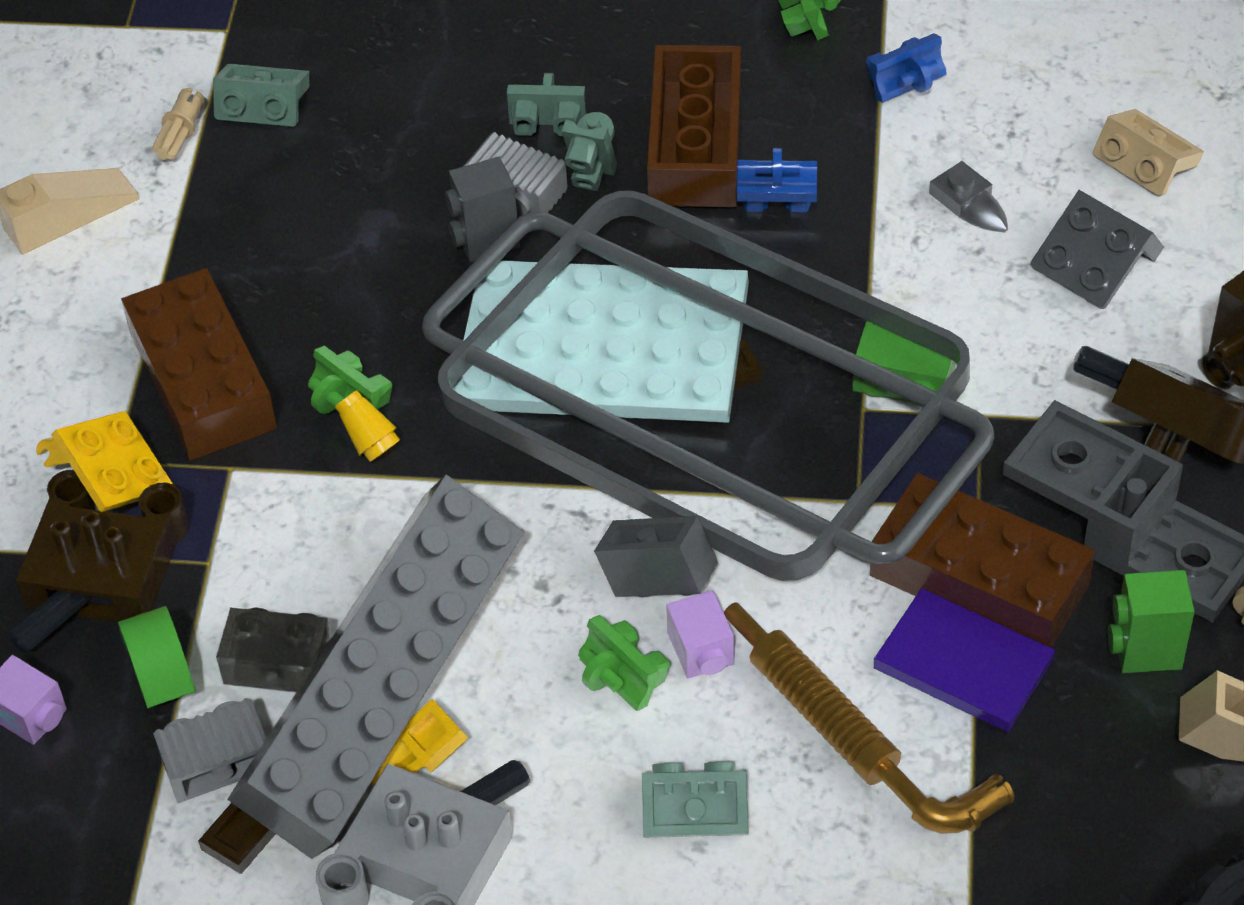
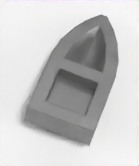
[929,161,1008,233]

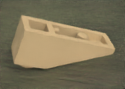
[0,168,139,255]
[1179,670,1244,762]

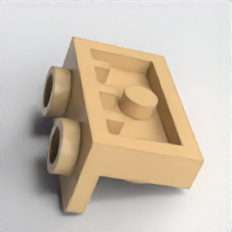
[1093,109,1204,196]

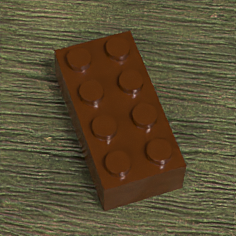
[647,45,741,207]
[121,268,277,461]
[870,473,1095,648]

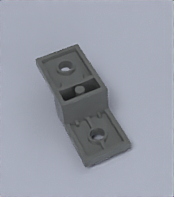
[1003,400,1244,623]

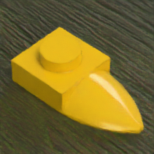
[370,698,468,787]

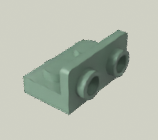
[213,64,309,127]
[642,761,749,838]

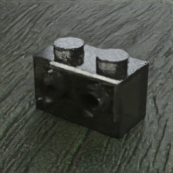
[216,607,332,692]

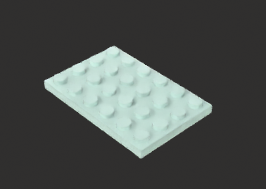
[453,261,749,423]

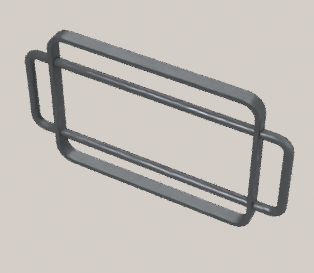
[422,191,994,581]

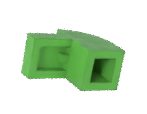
[118,606,196,708]

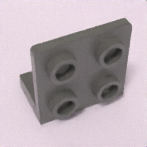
[1030,190,1164,309]

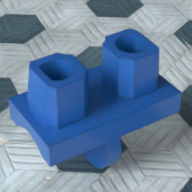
[866,33,947,103]
[737,148,817,212]

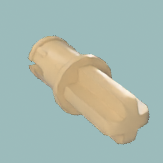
[152,88,205,161]

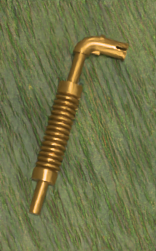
[724,602,1014,834]

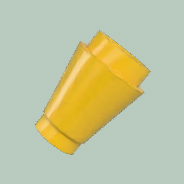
[335,390,400,462]

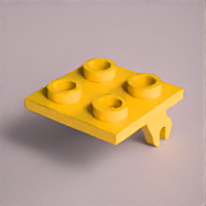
[36,411,173,512]

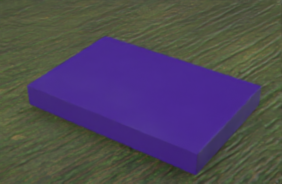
[873,588,1055,733]

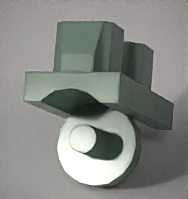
[507,73,587,136]
[562,112,617,191]

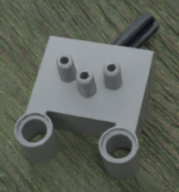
[316,760,530,905]

